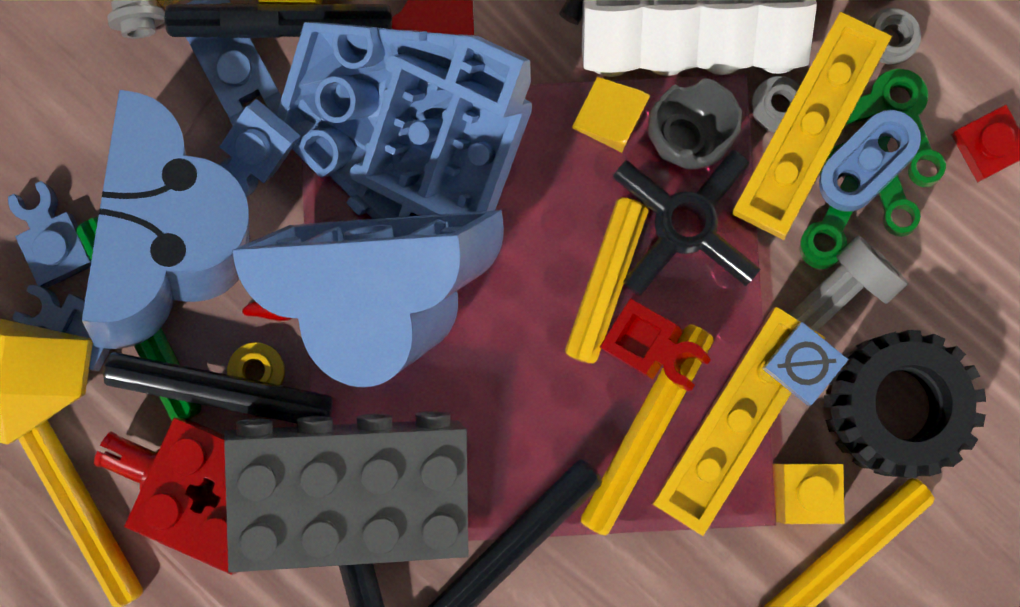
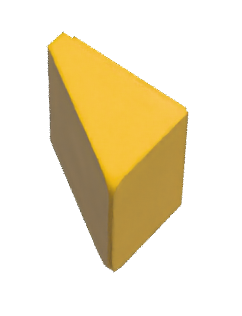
[572,77,650,153]

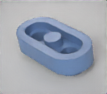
[819,110,921,212]

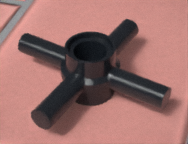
[612,150,761,296]

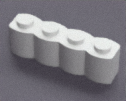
[582,0,817,77]

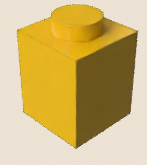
[772,464,845,524]

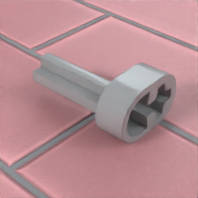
[789,235,909,332]

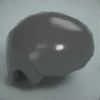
[648,78,742,169]

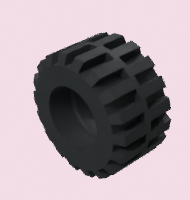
[824,330,986,478]

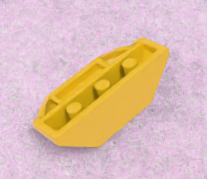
[0,319,93,445]

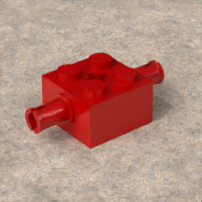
[94,418,238,575]

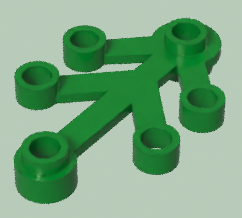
[799,69,946,269]

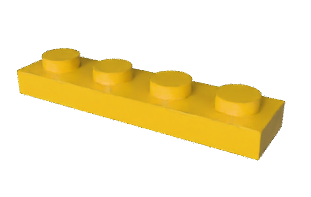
[733,12,892,240]
[651,307,826,536]

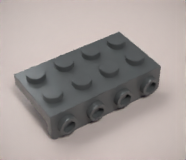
[224,411,469,573]

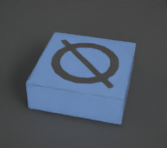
[762,322,849,406]

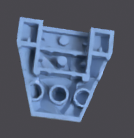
[277,22,532,219]

